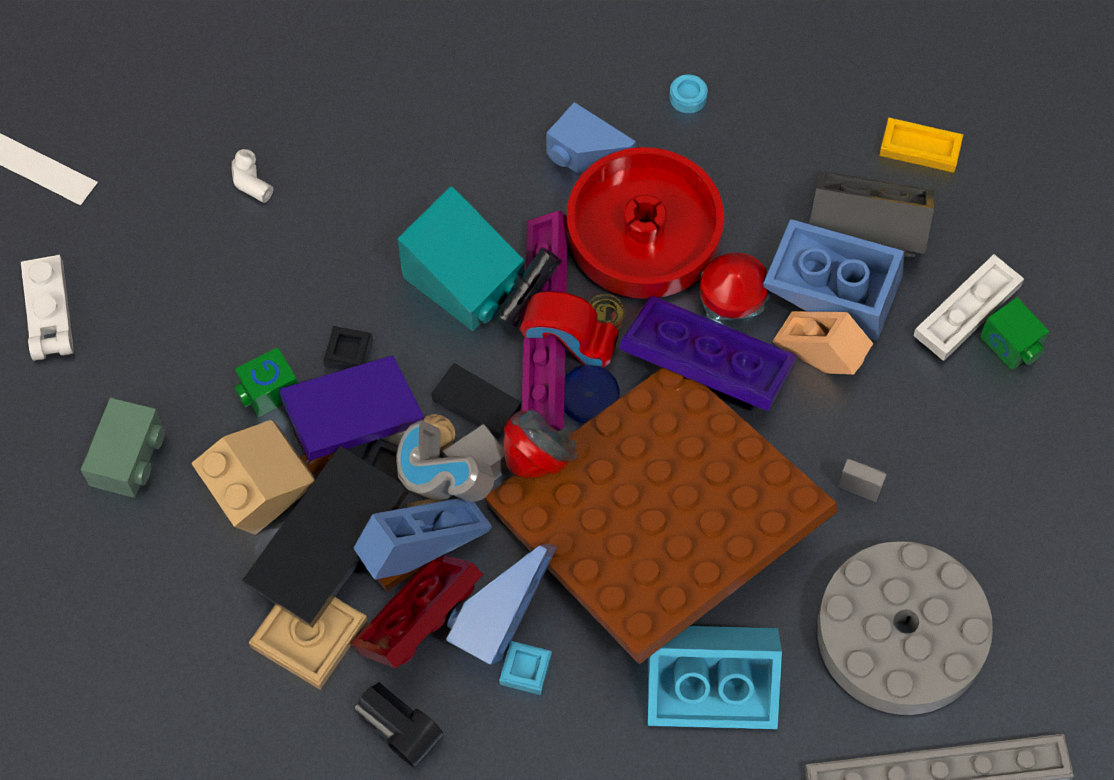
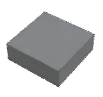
[838,459,887,502]

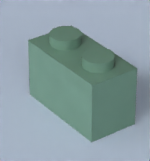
[81,397,165,498]

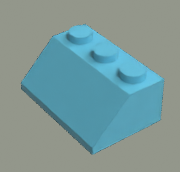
[648,626,782,729]

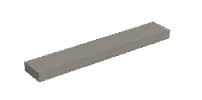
[805,734,1074,780]

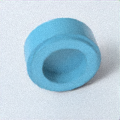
[669,74,708,113]

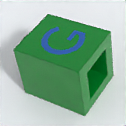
[980,297,1050,370]
[233,347,298,417]

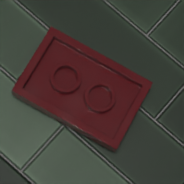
[350,555,483,669]

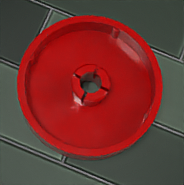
[567,147,724,299]

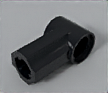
[354,682,444,768]

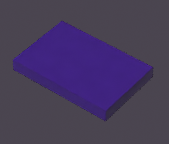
[280,355,424,461]

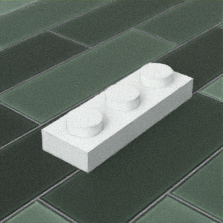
[913,254,1024,361]

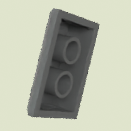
[809,170,935,257]

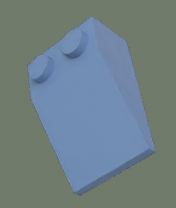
[763,219,904,341]

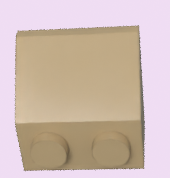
[191,420,315,535]

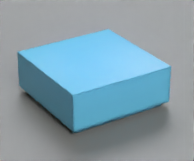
[499,641,552,695]

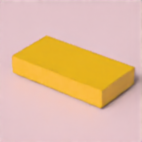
[879,118,964,173]

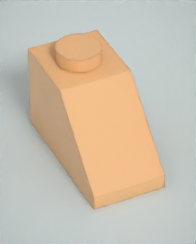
[772,311,873,375]

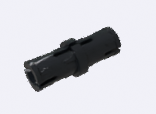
[496,247,562,327]

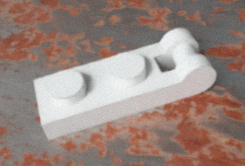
[21,255,74,361]

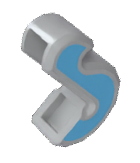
[396,420,495,502]

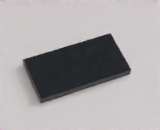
[242,446,409,628]

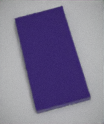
[619,296,797,412]

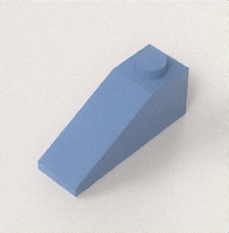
[353,498,492,580]
[446,543,557,665]

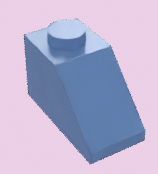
[546,102,636,173]

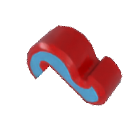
[519,291,619,369]

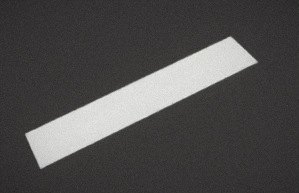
[0,133,98,205]

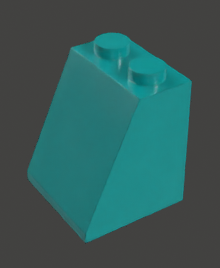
[397,186,525,331]

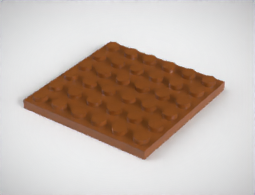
[484,367,838,664]

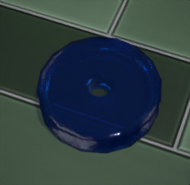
[564,365,620,424]

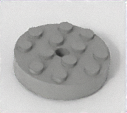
[817,541,993,715]

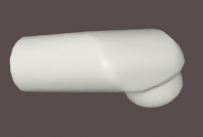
[231,149,273,203]

